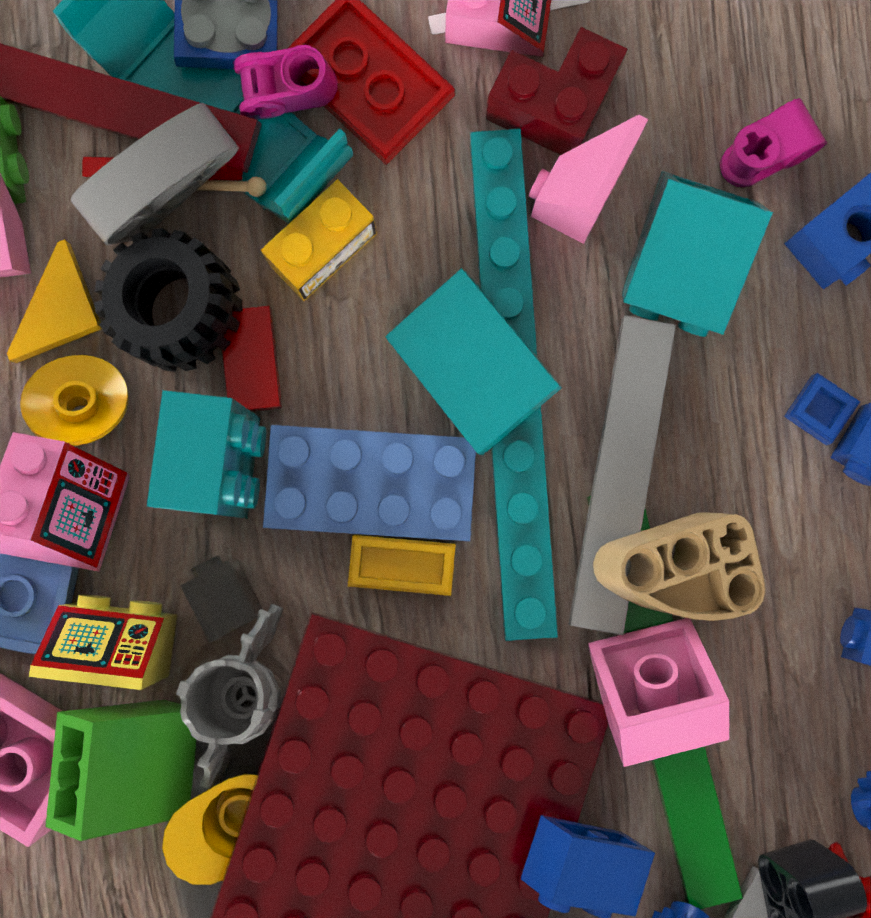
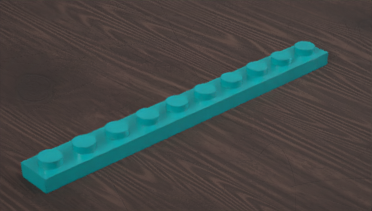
[470,129,558,641]

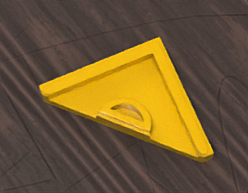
[7,239,102,363]

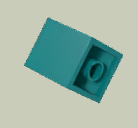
[622,171,773,337]

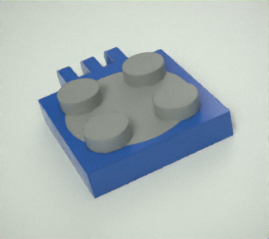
[174,0,278,69]

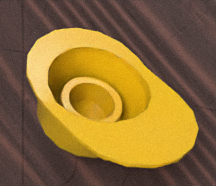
[162,774,257,885]

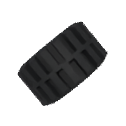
[94,228,242,372]

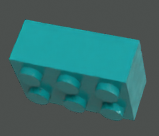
[146,390,267,519]

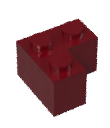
[486,27,628,155]

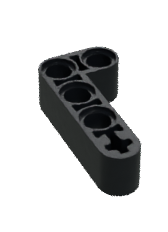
[758,839,867,918]

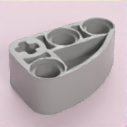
[71,103,239,245]

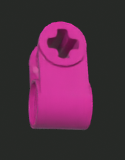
[233,45,338,119]
[720,98,827,188]

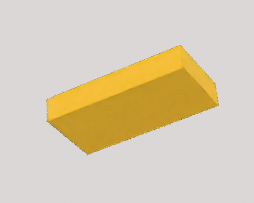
[348,535,456,596]

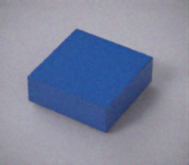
[784,373,860,445]

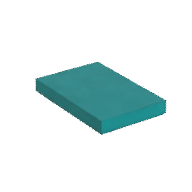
[385,268,562,455]

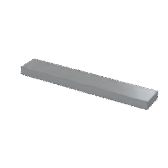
[568,315,676,635]

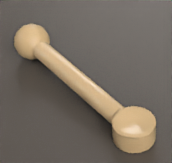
[197,176,267,197]

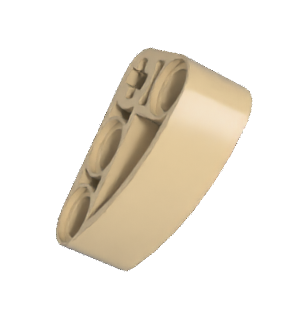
[593,512,765,621]

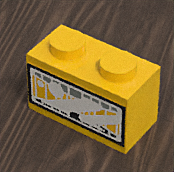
[260,179,377,301]

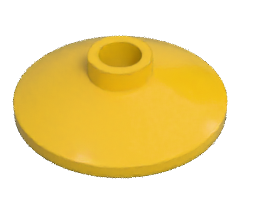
[20,355,129,446]

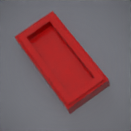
[222,306,282,412]

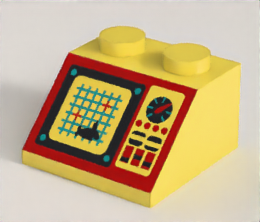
[29,594,177,690]

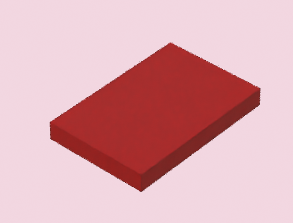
[288,0,455,165]

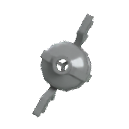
[176,604,283,789]

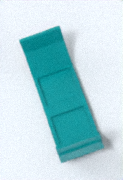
[53,0,354,224]

